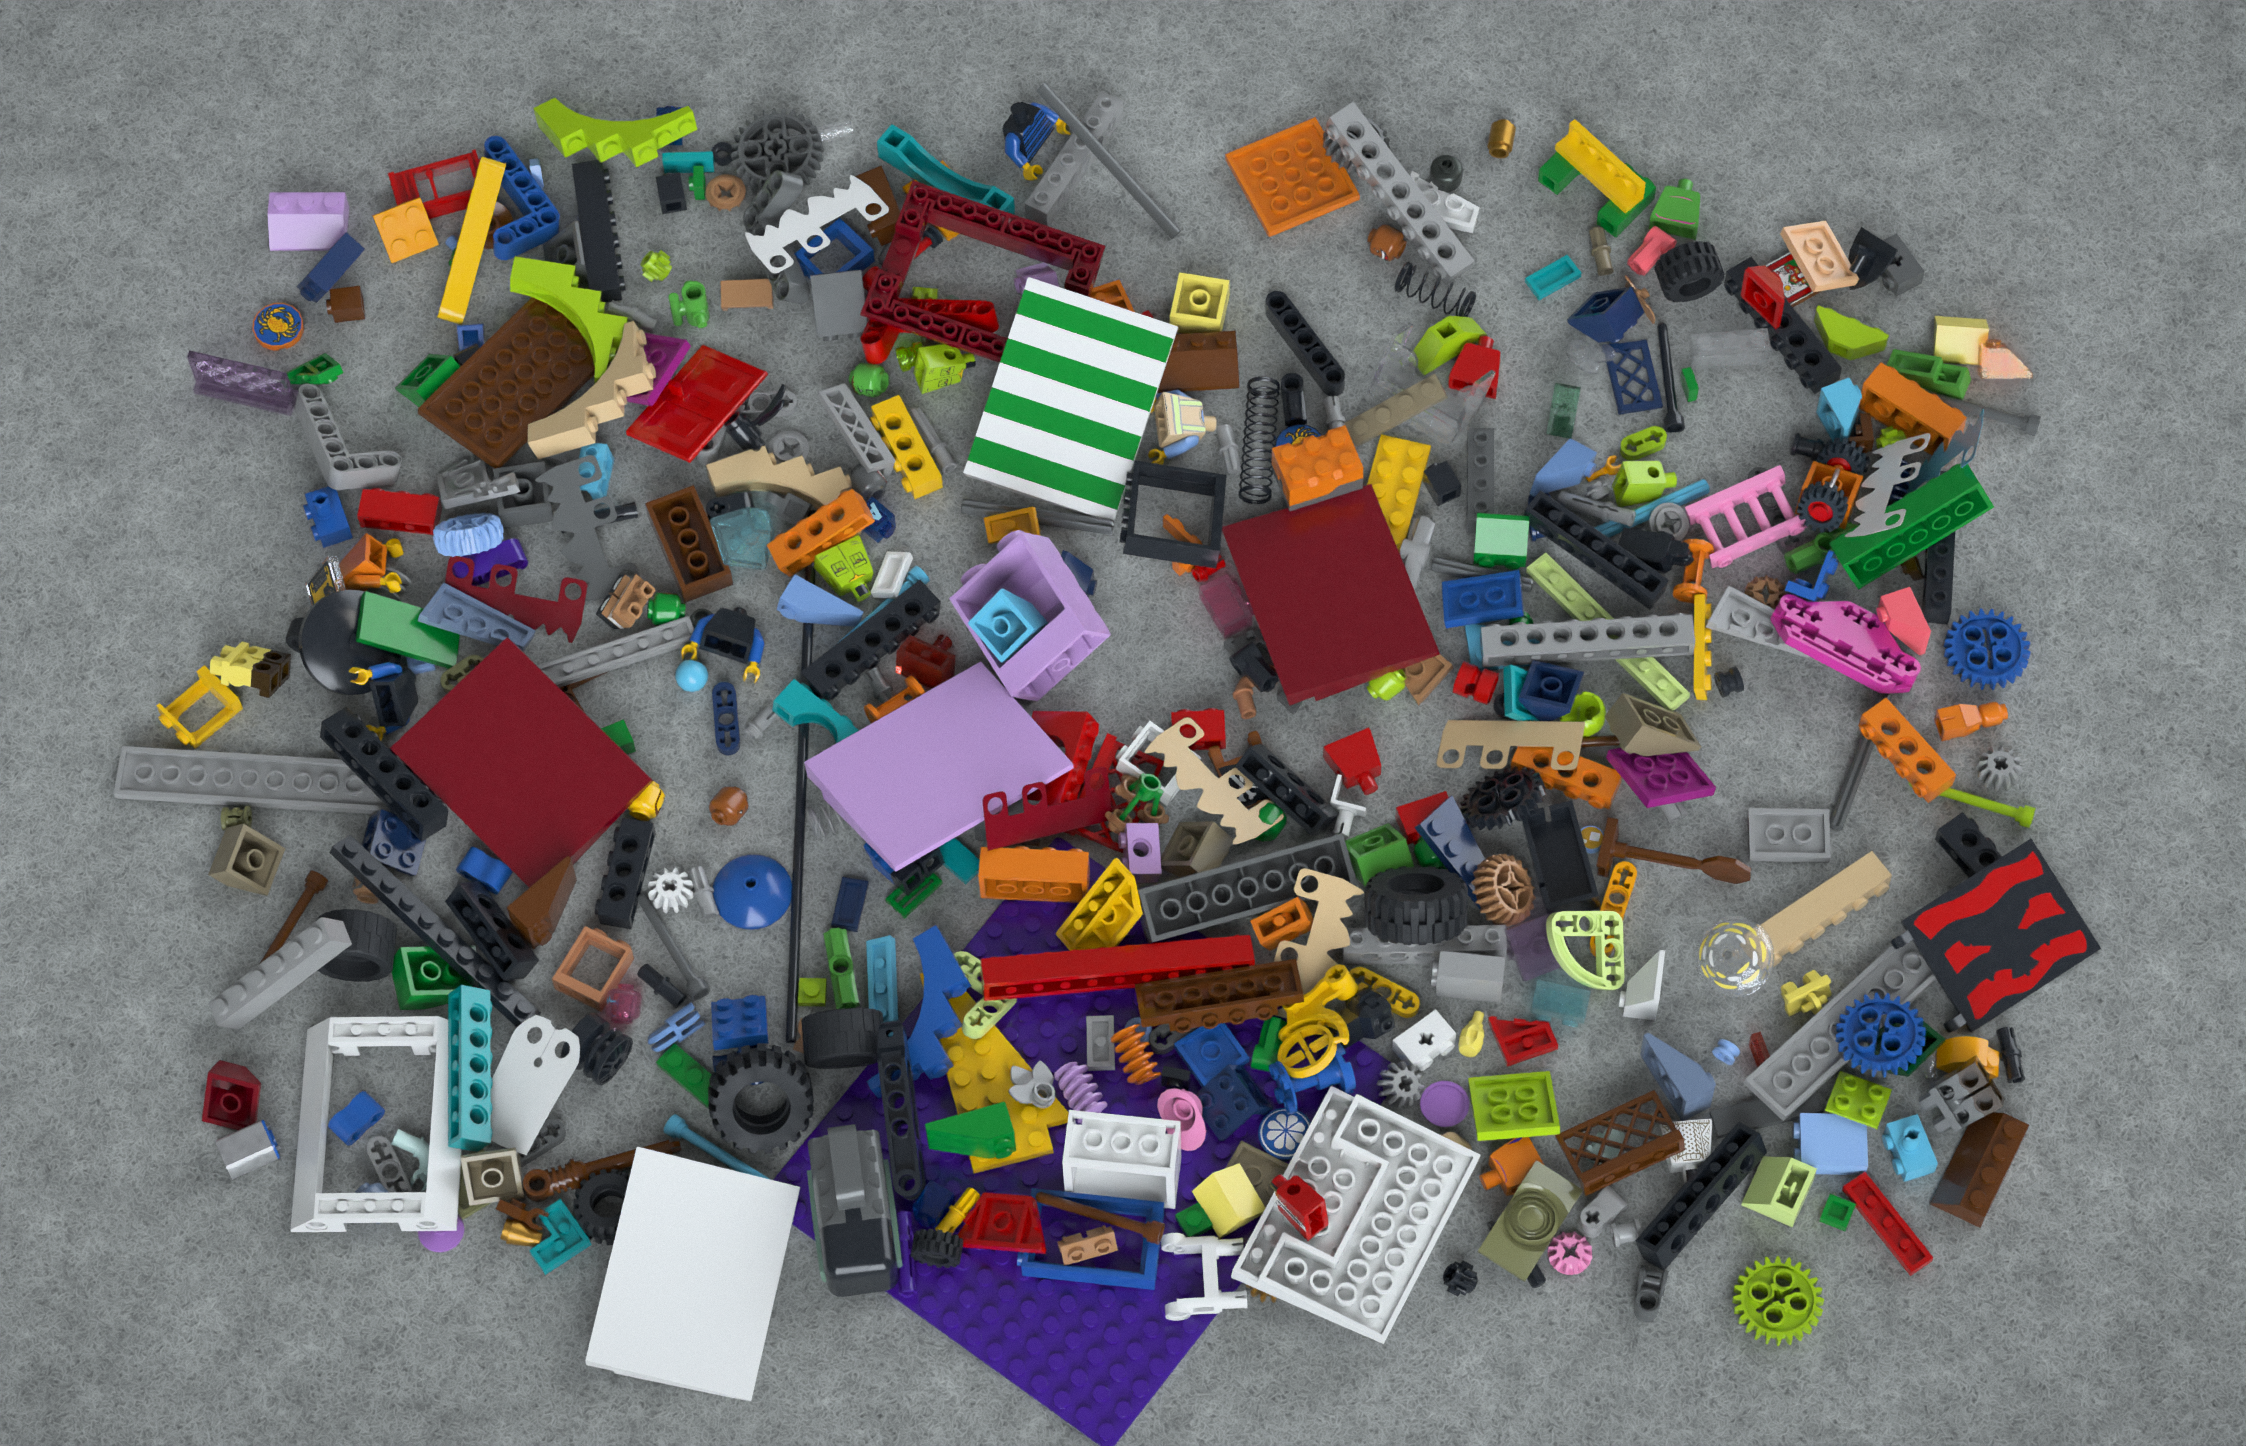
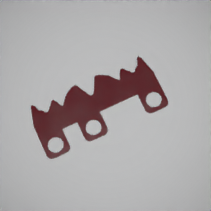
[445,556,588,643]

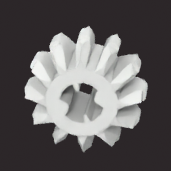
[648,867,693,914]

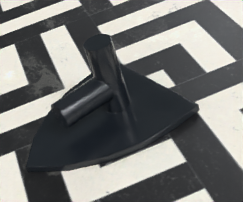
[1848,227,1898,290]

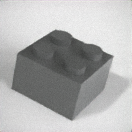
[493,461,553,529]

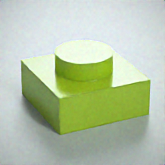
[798,978,827,1007]

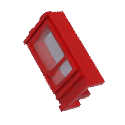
[388,149,481,219]

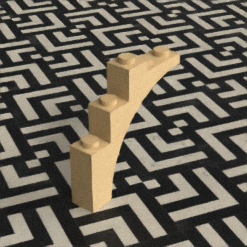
[528,321,656,459]
[706,446,861,541]

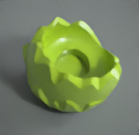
[1559,691,1606,737]

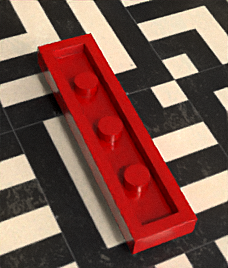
[1842,1172,1934,1276]

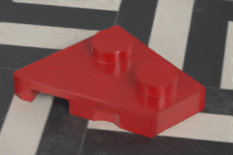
[1488,1016,1558,1067]

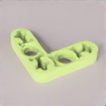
[954,951,1017,1039]

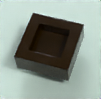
[1900,555,1924,581]

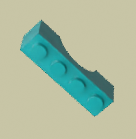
[772,679,859,744]

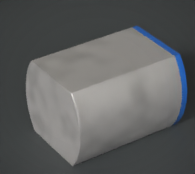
[215,1120,281,1180]

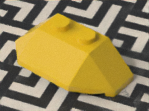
[1055,858,1143,950]

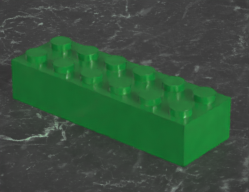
[1829,460,1994,590]

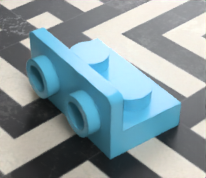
[578,443,614,504]

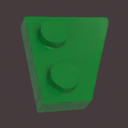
[282,353,344,384]

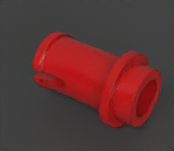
[1191,554,1226,582]

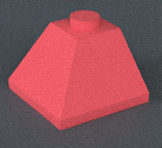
[1876,587,1931,655]

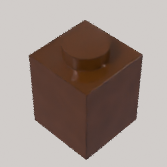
[326,286,365,323]

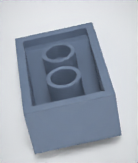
[1640,1033,1716,1121]

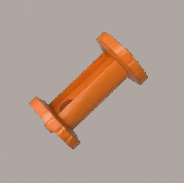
[1672,539,1714,604]
[864,676,925,724]

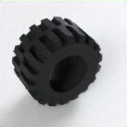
[1654,241,1725,302]
[573,1169,629,1245]

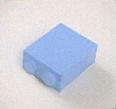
[1793,1113,1868,1175]

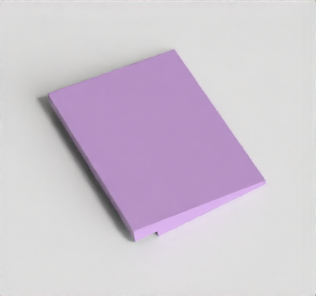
[804,661,1074,872]

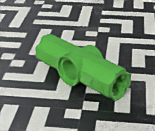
[1784,522,1857,575]
[823,928,860,1009]

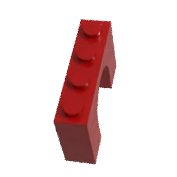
[1027,711,1100,806]

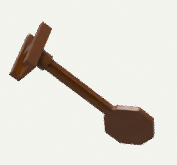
[1596,817,1751,884]

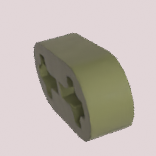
[440,655,483,694]

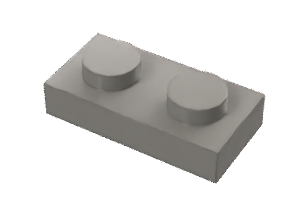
[1086,1015,1115,1071]

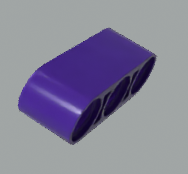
[452,538,528,586]

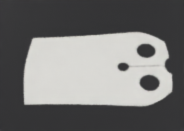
[472,1015,580,1155]

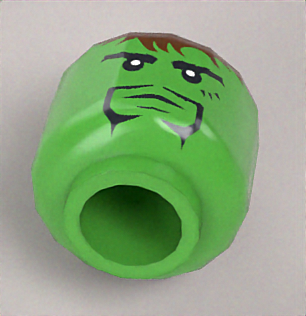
[849,363,889,397]

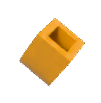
[1936,1036,2000,1079]

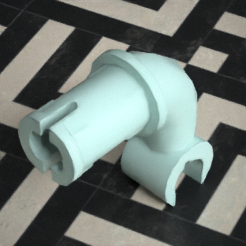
[391,1129,429,1191]

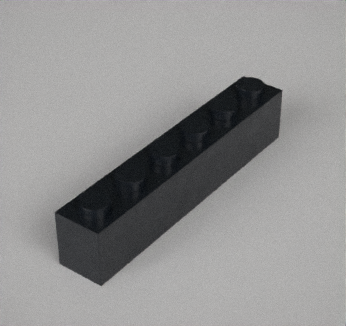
[572,160,626,303]

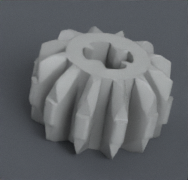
[1976,745,2022,792]
[1376,1061,1425,1109]

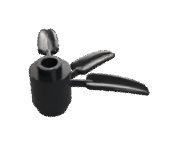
[724,384,785,452]

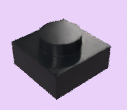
[1161,1066,1191,1091]

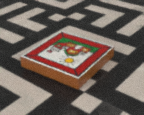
[1765,252,1822,307]

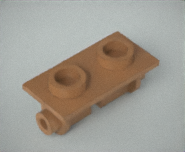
[1057,1225,1118,1266]

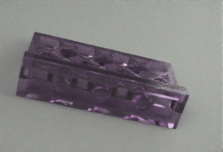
[187,350,298,416]

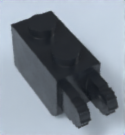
[1618,528,1694,574]

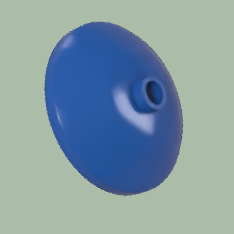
[713,855,792,930]

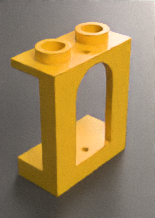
[156,665,243,749]

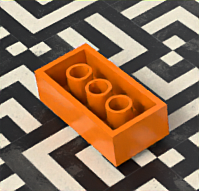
[1859,362,1967,456]
[978,846,1090,903]

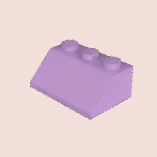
[268,192,349,251]

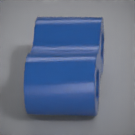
[456,847,513,895]
[328,1091,385,1146]

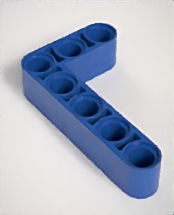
[484,136,560,260]

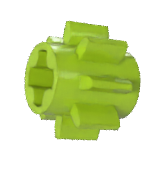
[640,250,672,282]
[1876,426,1907,449]

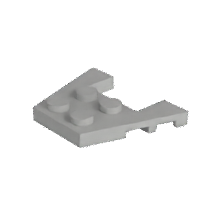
[437,456,520,509]

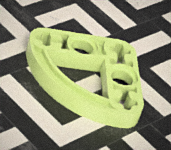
[1546,911,1625,990]

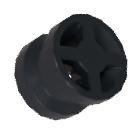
[1714,666,1744,698]

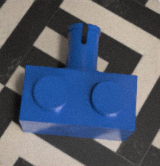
[303,486,353,548]

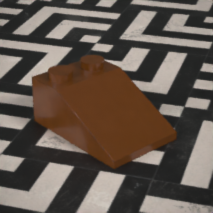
[507,856,577,949]

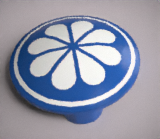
[1258,1108,1311,1162]

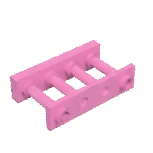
[1685,465,1807,568]

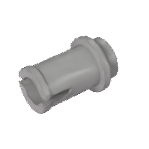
[744,706,777,740]

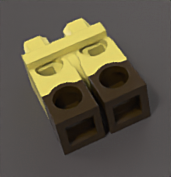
[210,642,291,698]

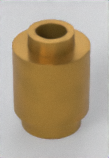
[1487,119,1516,159]

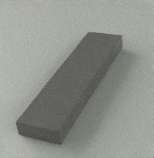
[1710,1091,1824,1139]

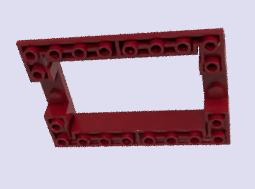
[860,181,1106,363]

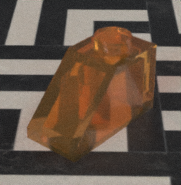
[1978,339,2033,379]

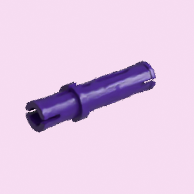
[896,1211,917,1296]

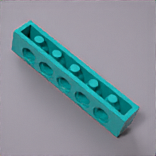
[448,985,493,1152]

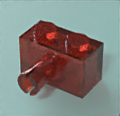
[896,634,956,689]

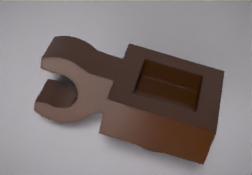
[496,1198,549,1230]

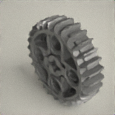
[731,108,824,192]

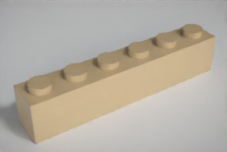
[1741,851,1892,970]

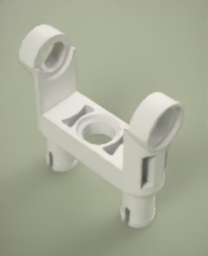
[1161,1233,1247,1321]

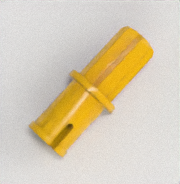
[935,1187,980,1235]

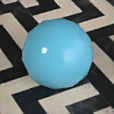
[675,660,708,692]

